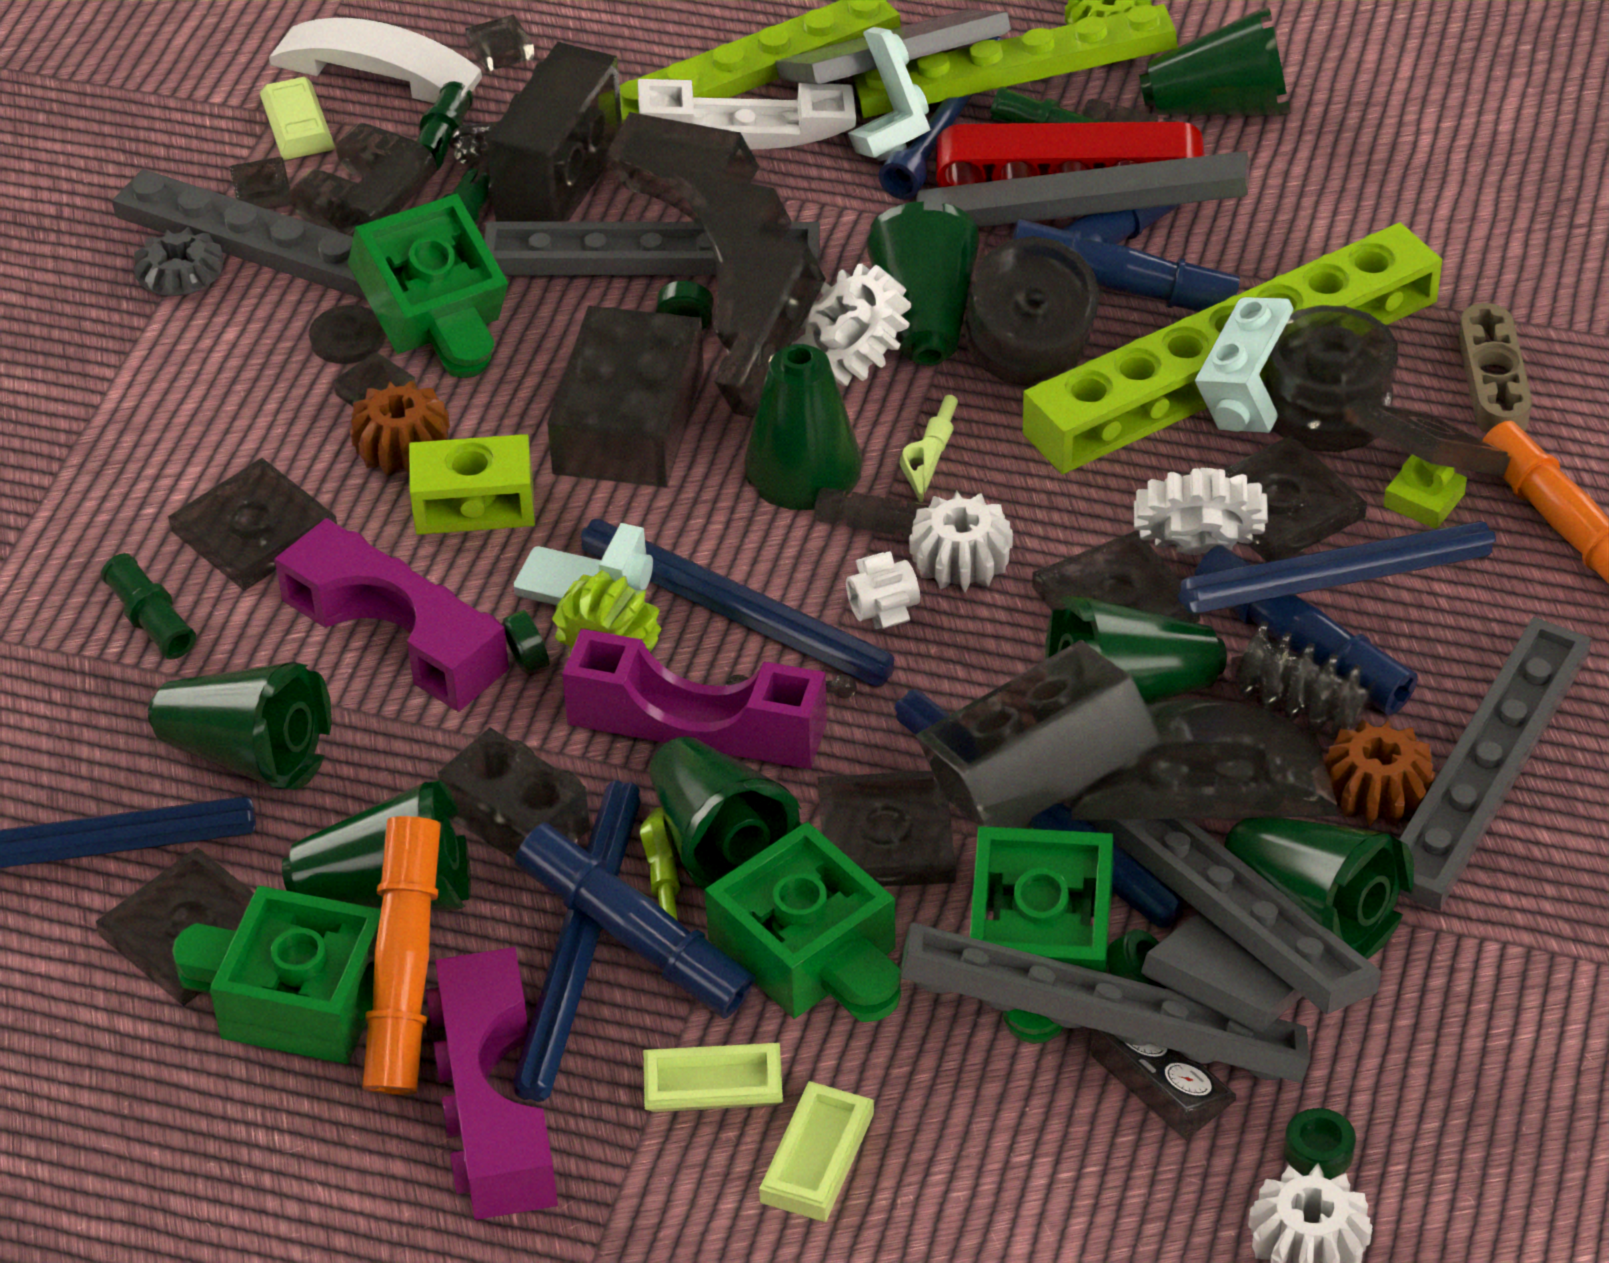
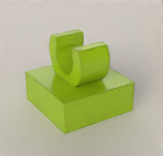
[1383,448,1467,529]

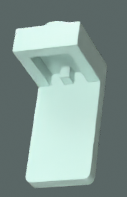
[848,27,931,161]
[1195,297,1293,433]
[514,523,653,605]

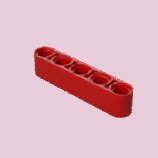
[936,122,1205,187]

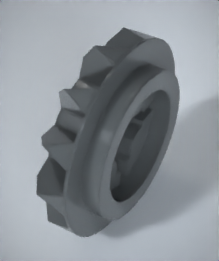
[134,227,223,296]

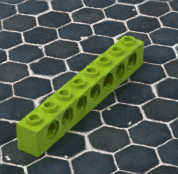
[1023,222,1443,475]

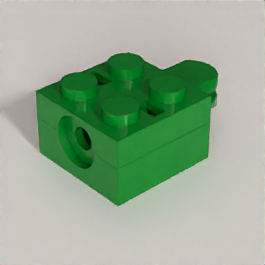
[348,193,508,378]
[705,821,901,1022]
[970,826,1113,1044]
[173,885,381,1065]

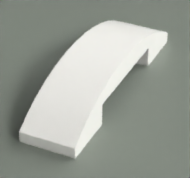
[269,18,482,103]
[638,79,856,150]

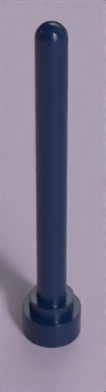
[878,36,1003,200]

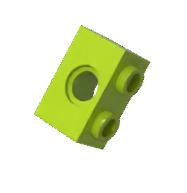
[409,434,535,535]

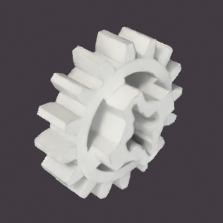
[795,264,911,386]
[1134,468,1268,555]

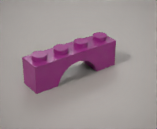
[274,518,509,712]
[562,629,827,770]
[426,947,558,1220]

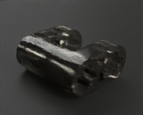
[289,123,437,237]

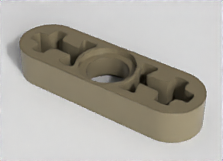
[1458,303,1532,434]

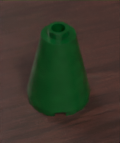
[1139,7,1291,116]
[867,201,980,366]
[744,344,862,510]
[1045,595,1227,722]
[148,662,332,790]
[650,736,802,891]
[282,780,471,911]
[1224,813,1414,960]

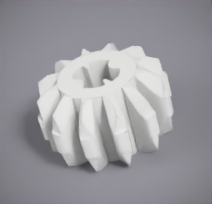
[909,491,1013,592]
[1248,1163,1372,1263]

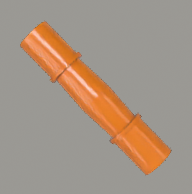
[1479,421,1609,584]
[362,816,441,1095]

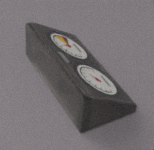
[1090,1029,1236,1141]

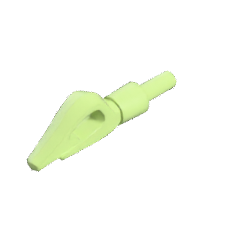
[900,395,958,502]

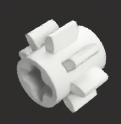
[846,551,920,629]

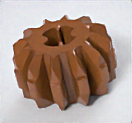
[349,380,450,476]
[1323,718,1435,827]

